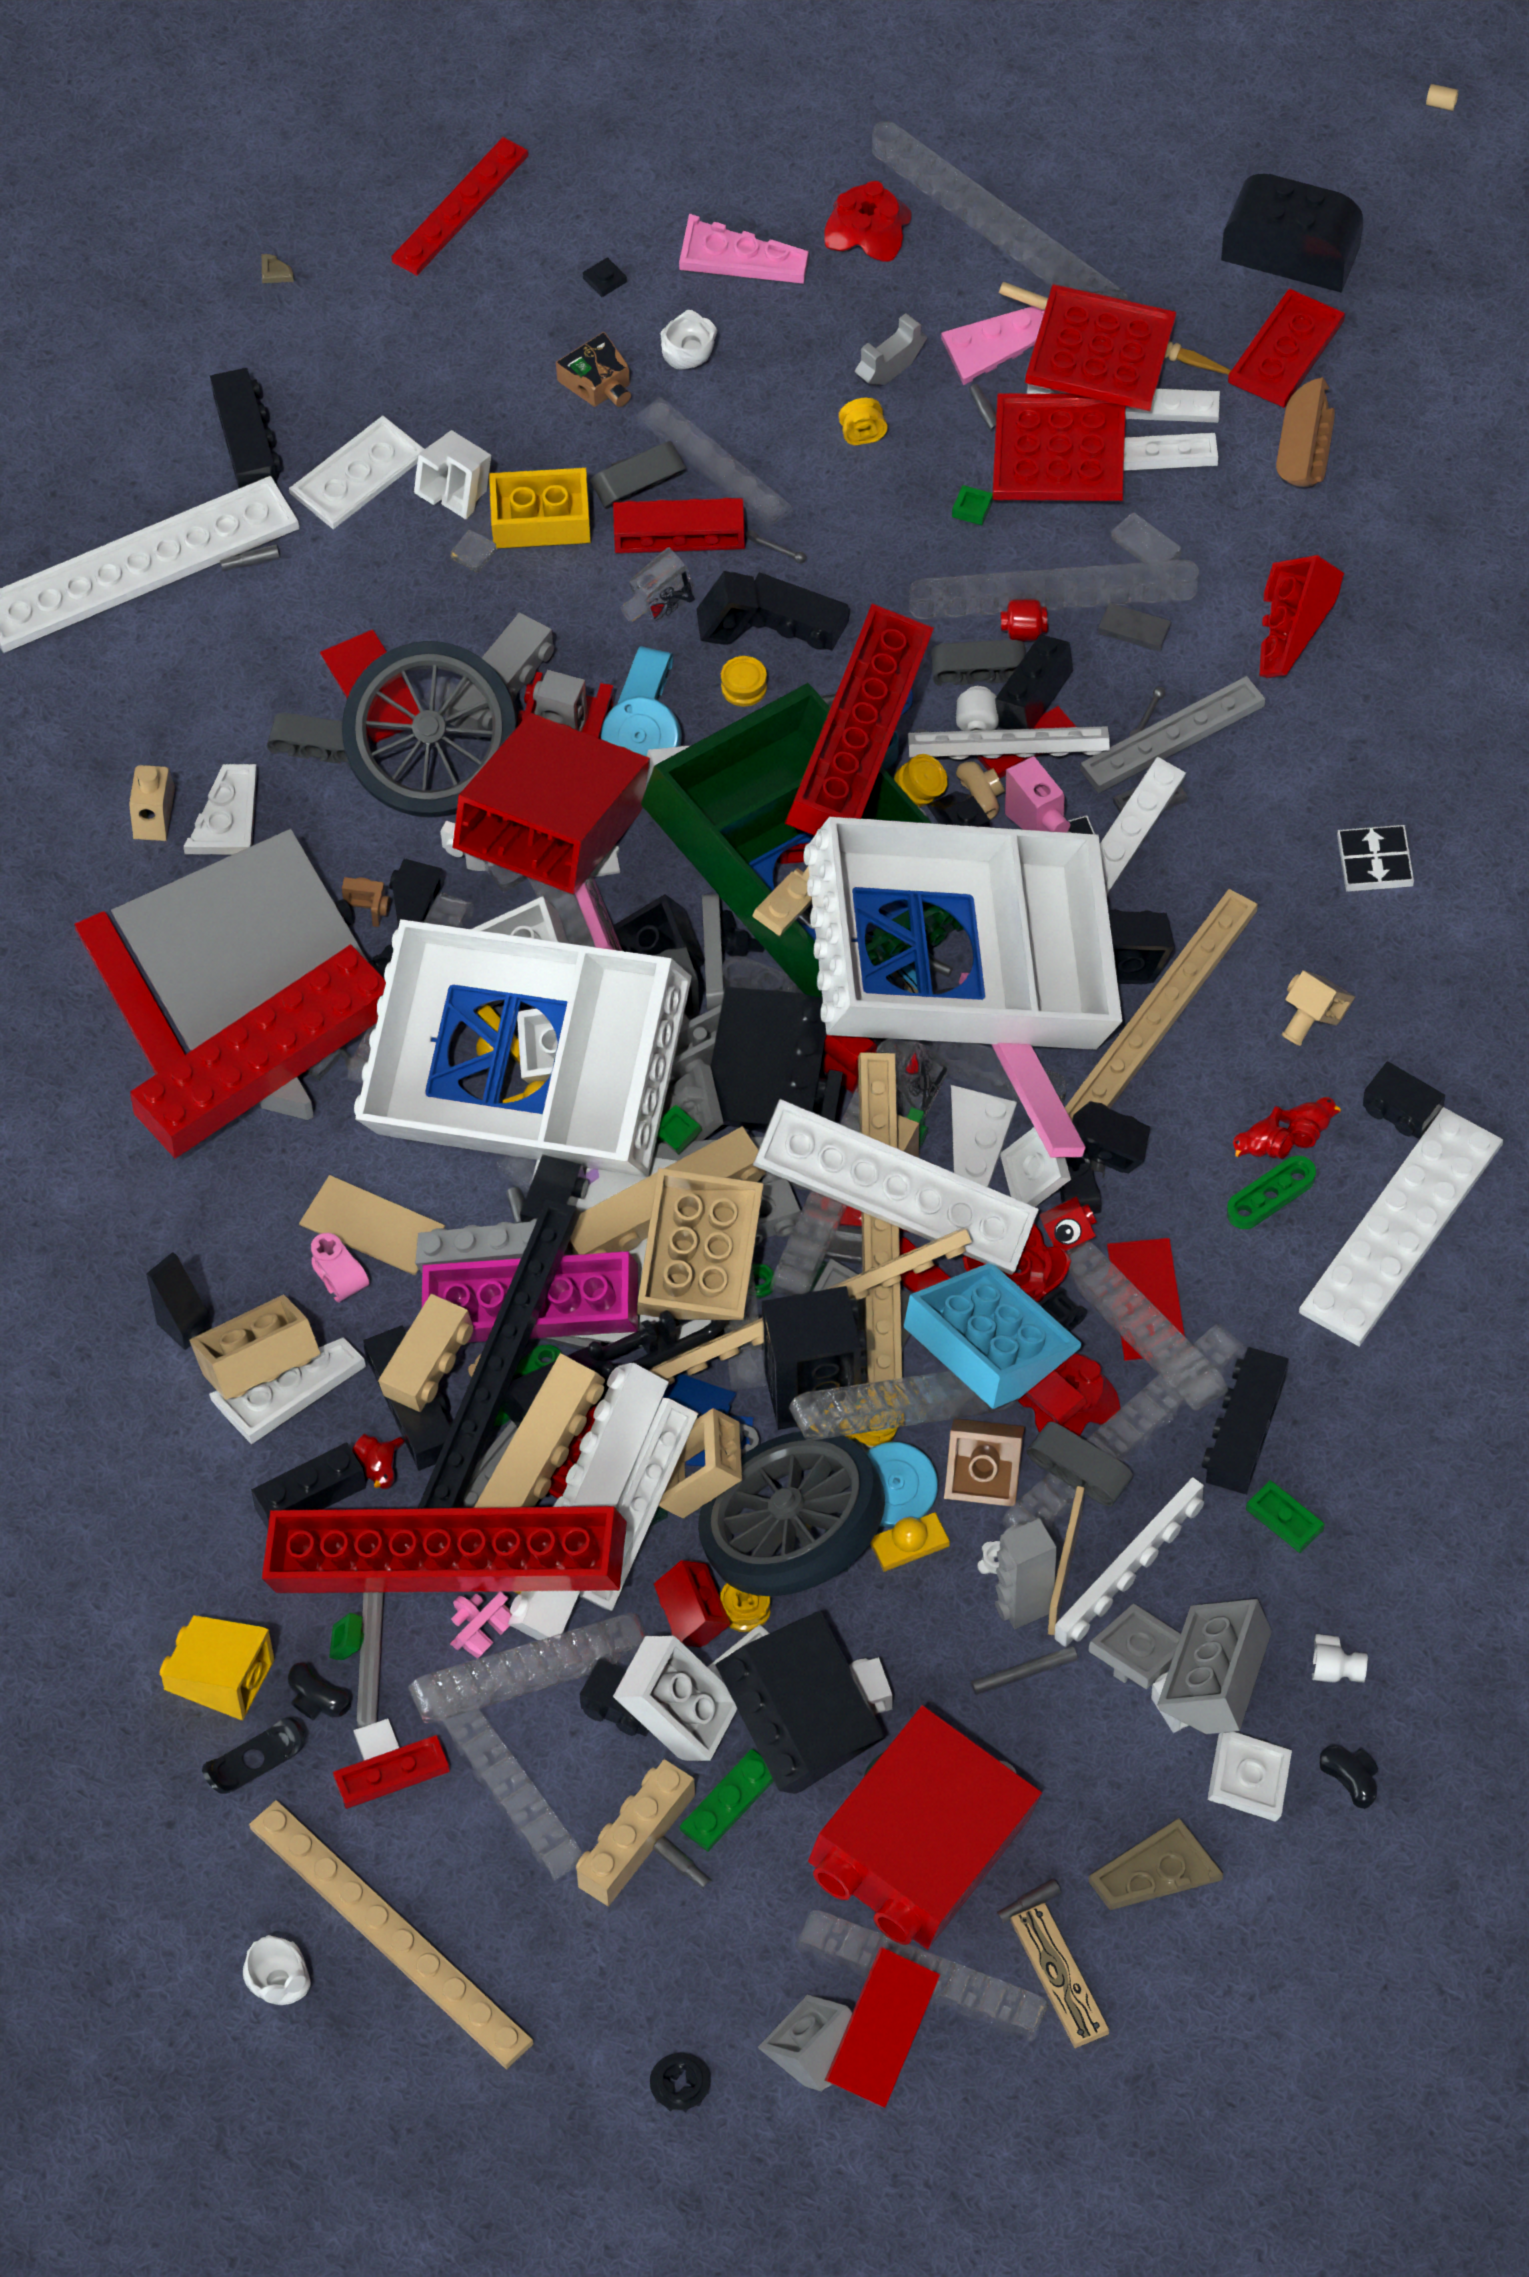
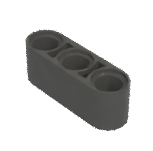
[590,441,687,509]
[931,640,1026,686]
[267,713,348,764]
[1026,1422,1133,1506]

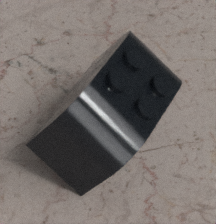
[1221,174,1363,293]

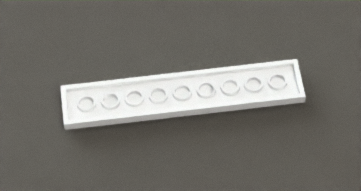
[0,476,299,653]

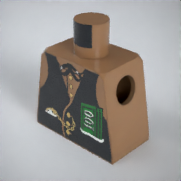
[556,332,631,407]

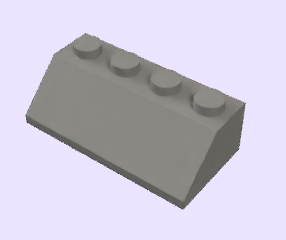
[1157,1599,1272,1734]

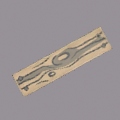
[1011,1903,1109,2048]

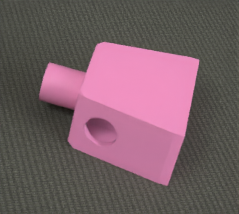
[1005,756,1070,833]

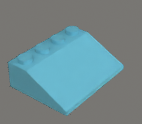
[904,1263,1081,1409]

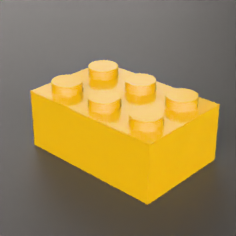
[489,468,591,549]

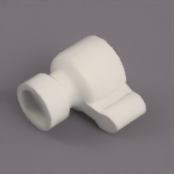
[1312,1634,1368,1683]

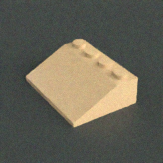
[637,1168,763,1320]

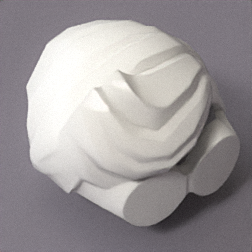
[661,310,717,370]
[243,1935,311,2005]

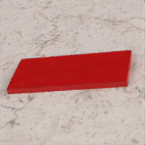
[320,629,420,743]
[1107,1238,1187,1361]
[824,1947,941,2108]

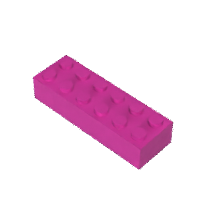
[422,1251,638,1342]

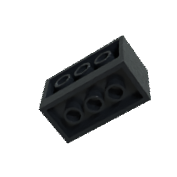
[762,1286,867,1430]

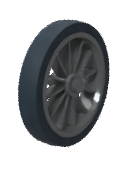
[342,641,518,817]
[698,1430,885,1596]

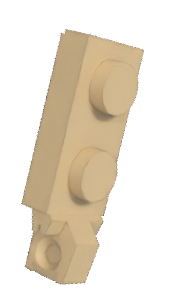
[752,867,812,936]

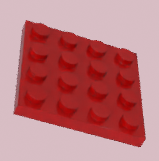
[1025,284,1176,411]
[993,393,1126,501]

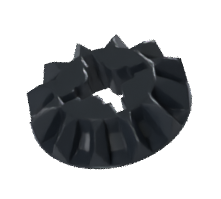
[650,2053,710,2113]

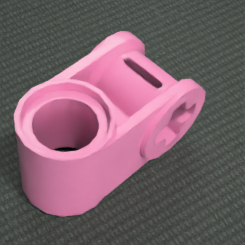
[311,1233,369,1303]

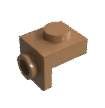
[342,877,391,927]

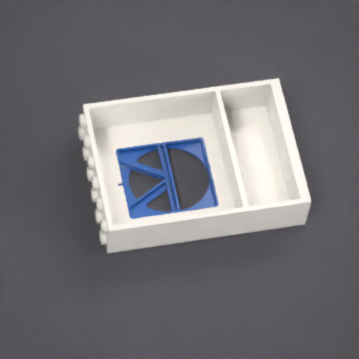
[804,817,1122,1050]
[354,919,692,1177]

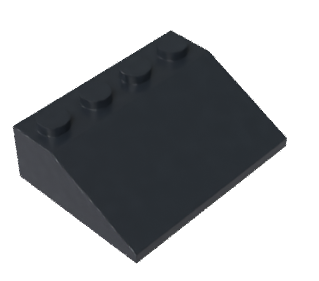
[710,987,826,1133]
[715,1611,886,1794]

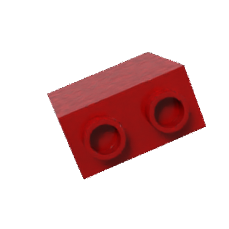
[452,712,650,895]
[808,1705,1042,1950]

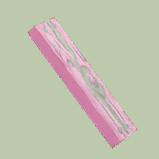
[575,874,622,951]

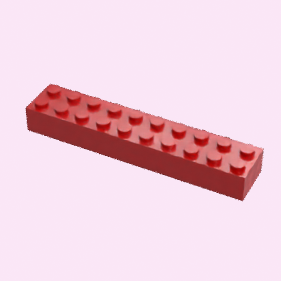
[262,1506,627,1593]

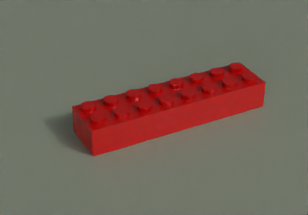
[785,603,934,835]
[130,944,386,1159]

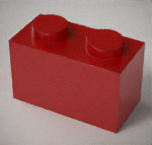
[653,1560,731,1647]

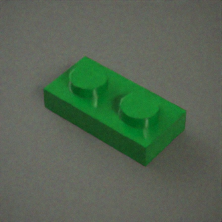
[1246,1480,1324,1553]

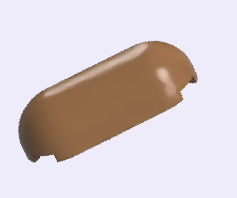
[1276,377,1335,487]

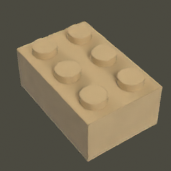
[189,1294,321,1400]

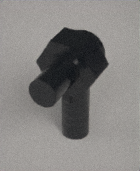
[720,910,765,958]

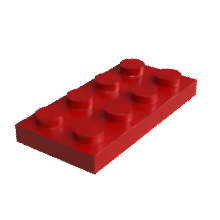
[1228,288,1345,408]

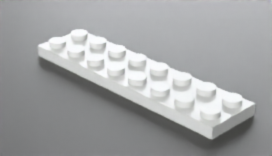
[753,1099,1039,1275]
[1299,1107,1503,1347]

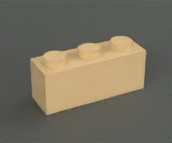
[378,1294,473,1412]

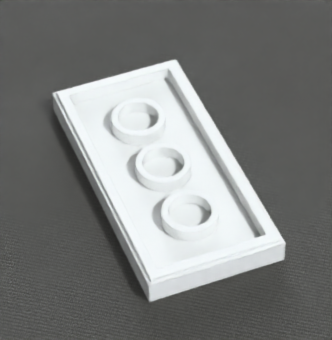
[289,416,425,529]

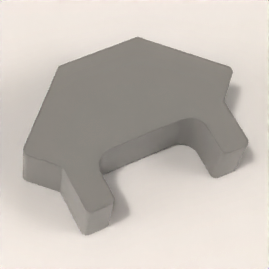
[855,313,927,385]

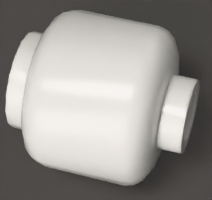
[956,686,999,731]

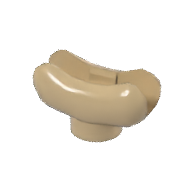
[956,761,1006,820]

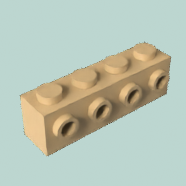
[576,1759,695,1907]

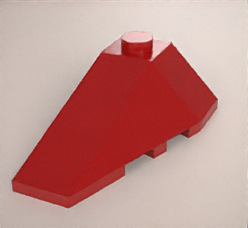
[1259,555,1344,678]

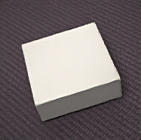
[354,1719,399,1760]

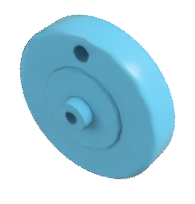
[601,696,682,756]
[866,1442,938,1528]

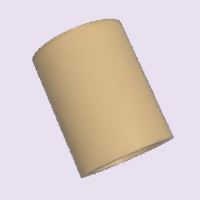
[1426,84,1459,111]

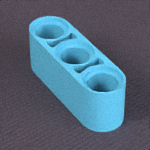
[617,646,673,704]

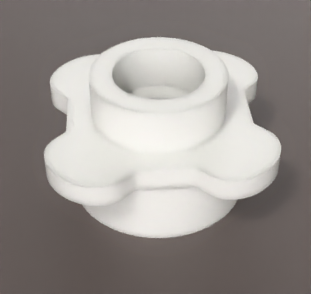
[978,1541,1000,1574]

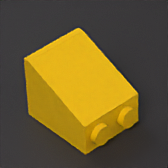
[159,1615,275,1721]

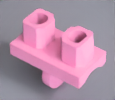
[450,1591,512,1658]

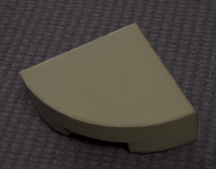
[261,254,294,283]

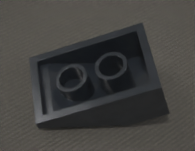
[582,894,705,969]

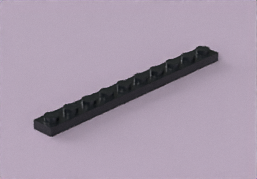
[417,1200,581,1509]

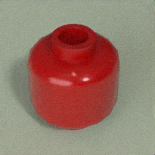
[1001,599,1047,642]

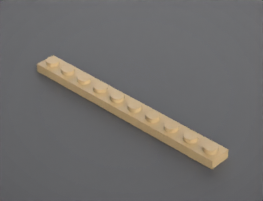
[1065,889,1258,1121]
[858,1053,903,1398]
[648,1228,972,1386]
[249,1800,533,2070]

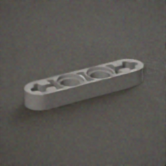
[702,894,723,1010]

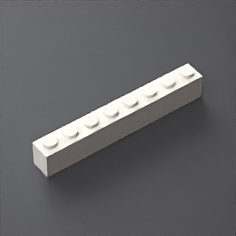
[508,1363,669,1643]

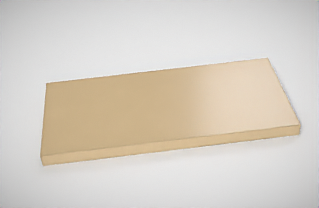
[299,1175,445,1275]
[1048,1486,1084,1635]

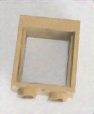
[658,1408,742,1518]

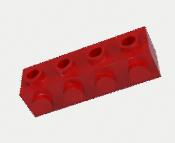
[613,497,745,553]

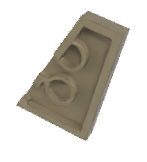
[1088,1818,1223,1910]

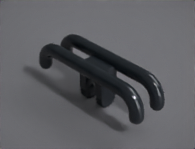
[588,1310,727,1381]

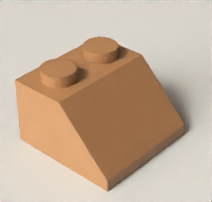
[944,1419,1025,1507]

